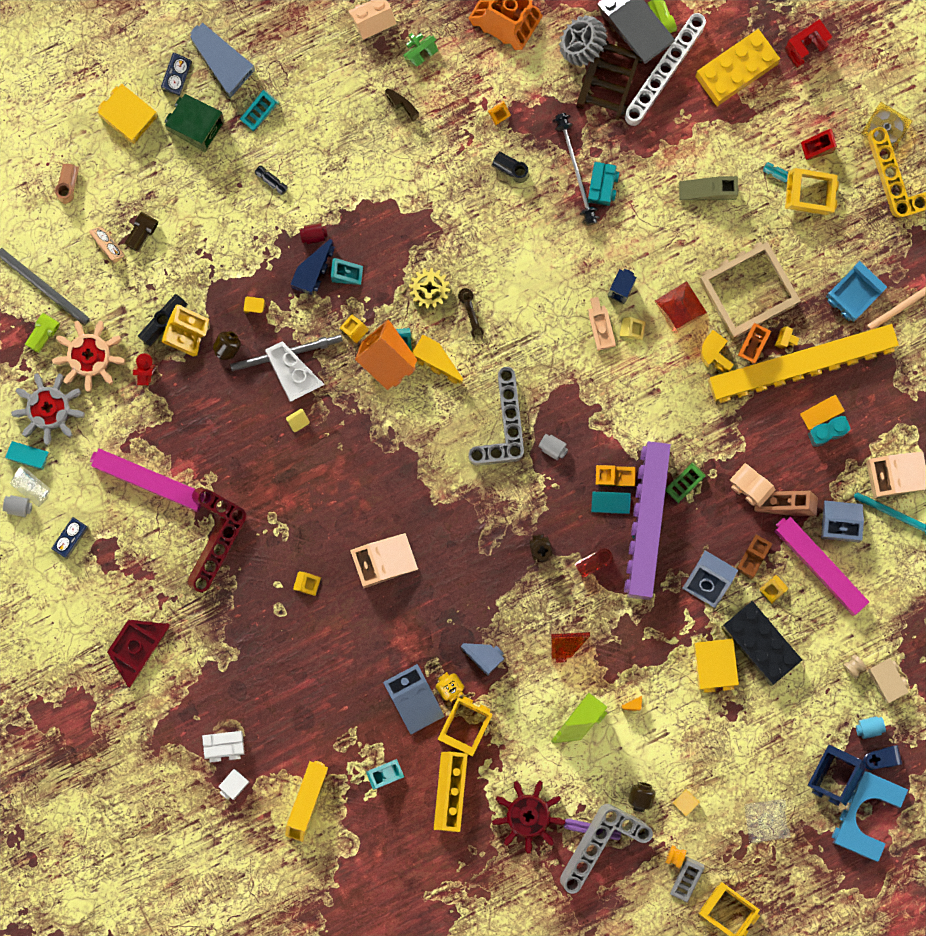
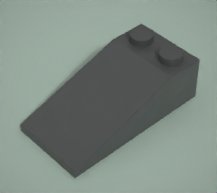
[597,0,675,64]

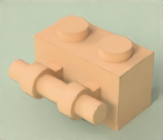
[348,0,397,40]

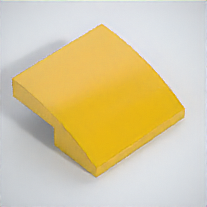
[162,304,209,357]

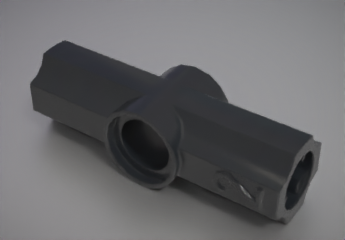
[138,293,188,347]

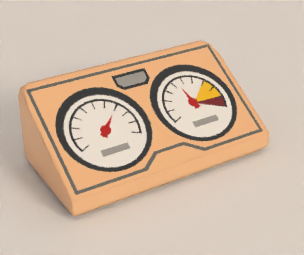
[89,227,125,264]

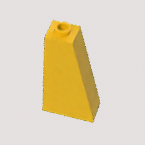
[285,761,328,842]

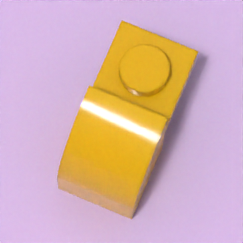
[700,330,734,373]

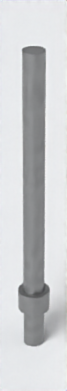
[230,334,343,371]

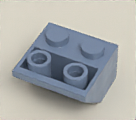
[821,501,864,543]

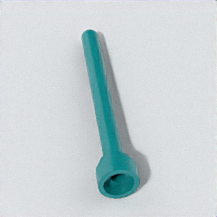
[854,492,926,535]

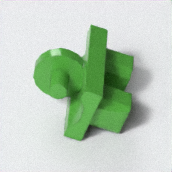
[403,33,439,67]

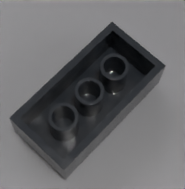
[721,601,802,686]

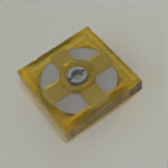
[861,101,913,151]

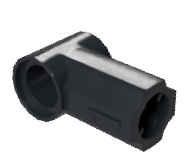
[492,151,529,183]

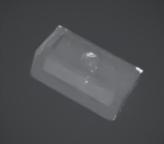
[10,466,51,507]

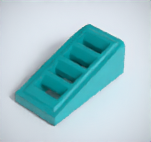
[240,90,280,131]

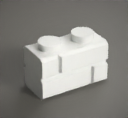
[202,731,245,762]

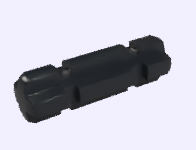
[255,165,288,195]

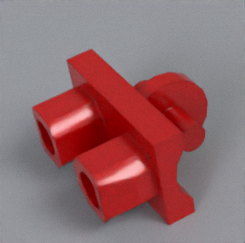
[133,353,156,385]

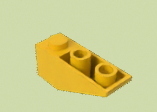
[412,335,463,385]

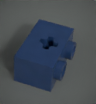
[608,269,637,304]

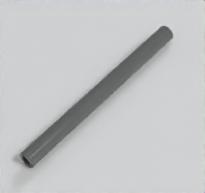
[0,248,90,326]

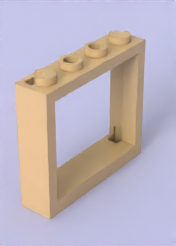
[699,242,801,340]

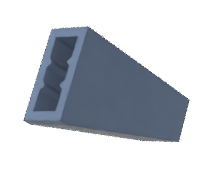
[190,23,255,98]

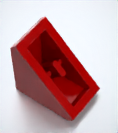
[801,129,837,160]

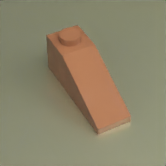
[754,491,818,517]

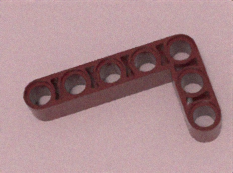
[187,487,246,593]

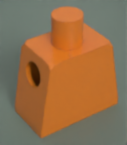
[737,323,771,364]

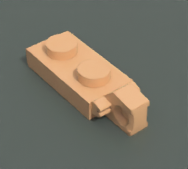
[588,297,616,351]

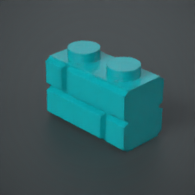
[588,162,619,206]

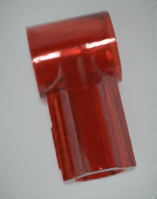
[575,548,613,578]

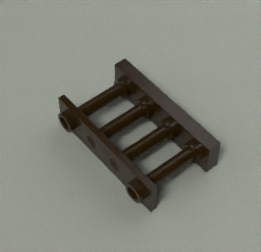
[576,34,643,121]

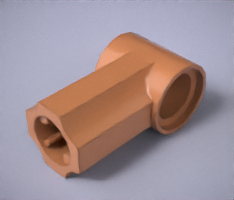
[55,163,79,204]

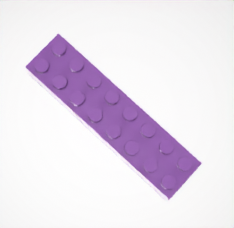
[624,441,671,600]

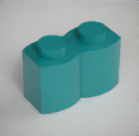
[808,416,851,447]

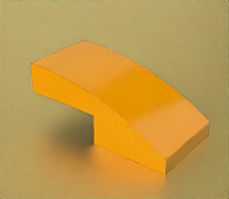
[800,395,845,430]
[596,465,637,487]

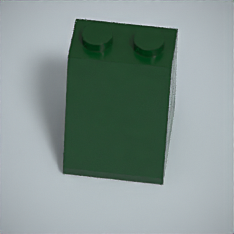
[165,94,225,152]

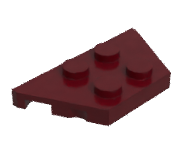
[107,619,171,688]

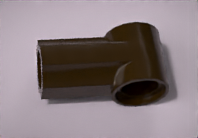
[124,212,159,252]

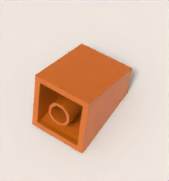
[355,320,417,390]

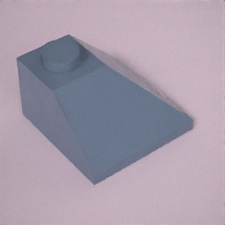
[461,643,504,676]

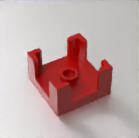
[785,19,833,68]

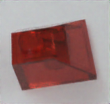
[654,281,707,333]
[550,632,590,663]

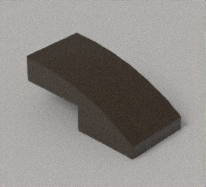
[385,89,419,121]

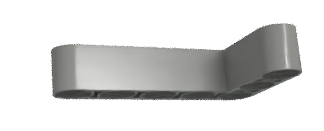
[468,367,524,466]
[560,804,653,894]

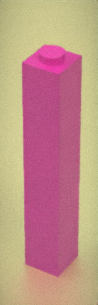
[90,448,206,512]
[774,517,869,616]

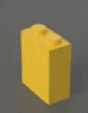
[97,84,158,144]
[693,639,739,693]

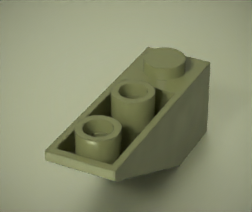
[679,176,738,200]

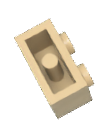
[867,658,909,704]

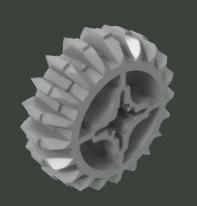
[558,15,608,66]

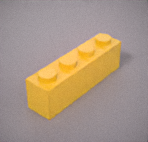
[434,752,468,832]

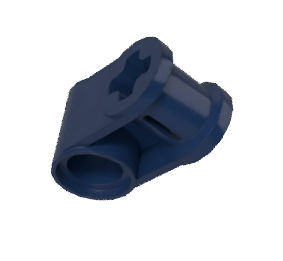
[863,745,902,770]

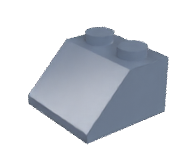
[682,551,738,608]

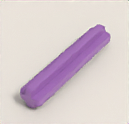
[564,818,621,840]

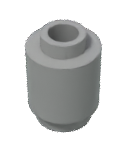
[538,434,568,460]
[3,495,32,517]

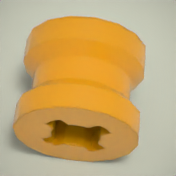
[665,845,687,868]

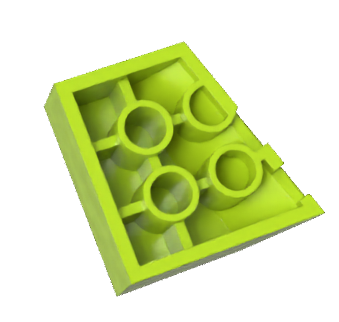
[551,693,608,743]

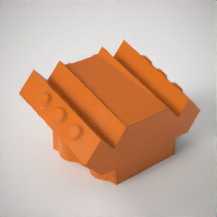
[468,0,543,50]

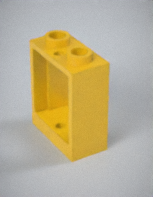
[785,168,839,215]
[438,696,493,757]
[697,882,760,936]

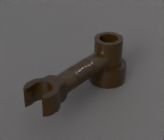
[458,288,484,338]

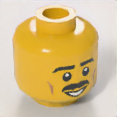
[436,672,464,702]

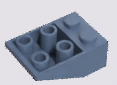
[383,664,445,735]

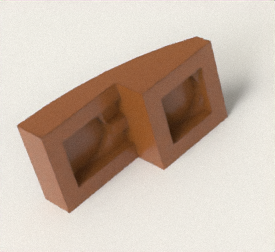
[736,534,772,579]

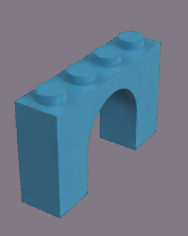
[832,771,908,862]

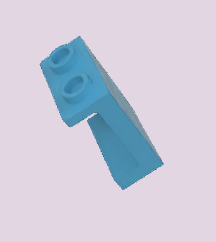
[826,261,887,323]

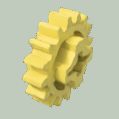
[409,268,450,310]

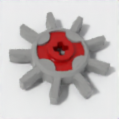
[11,373,85,445]

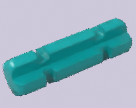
[763,162,788,183]

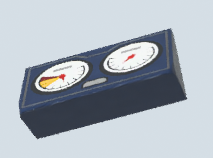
[161,52,192,96]
[51,517,89,559]

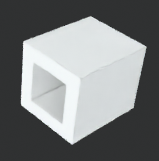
[219,769,250,800]

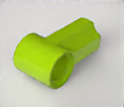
[648,0,677,33]
[25,313,60,353]

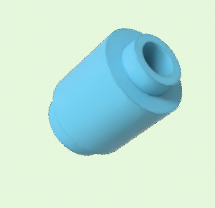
[856,716,886,739]

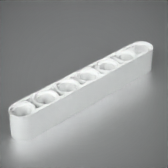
[625,13,706,126]

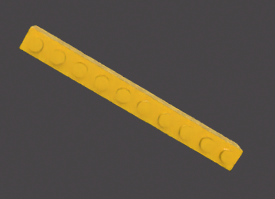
[708,324,899,403]

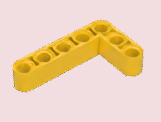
[868,127,926,218]

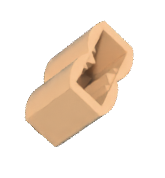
[730,463,775,507]

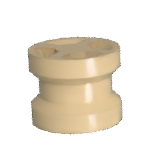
[843,654,867,679]

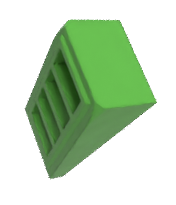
[665,462,706,503]

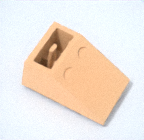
[866,451,926,499]
[350,533,418,588]

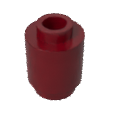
[299,222,328,244]

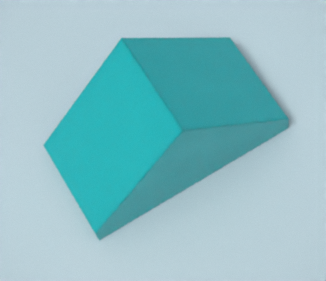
[331,258,363,285]

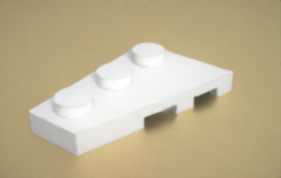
[265,341,325,401]

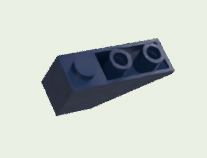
[290,239,335,296]

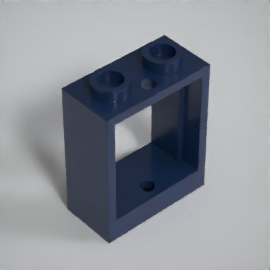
[807,744,867,806]

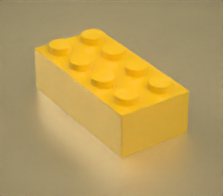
[695,29,780,106]

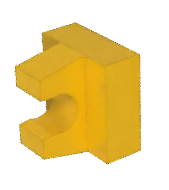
[775,326,799,349]

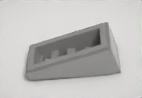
[670,857,704,903]

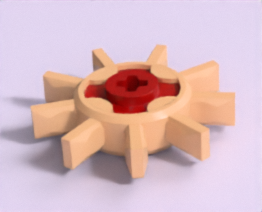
[52,321,126,393]

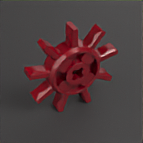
[492,781,565,854]

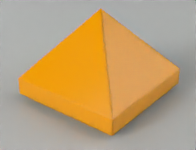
[488,101,511,126]

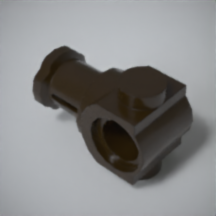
[529,534,552,562]

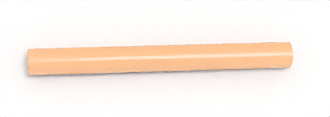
[867,287,926,330]

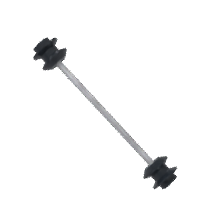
[553,113,600,226]

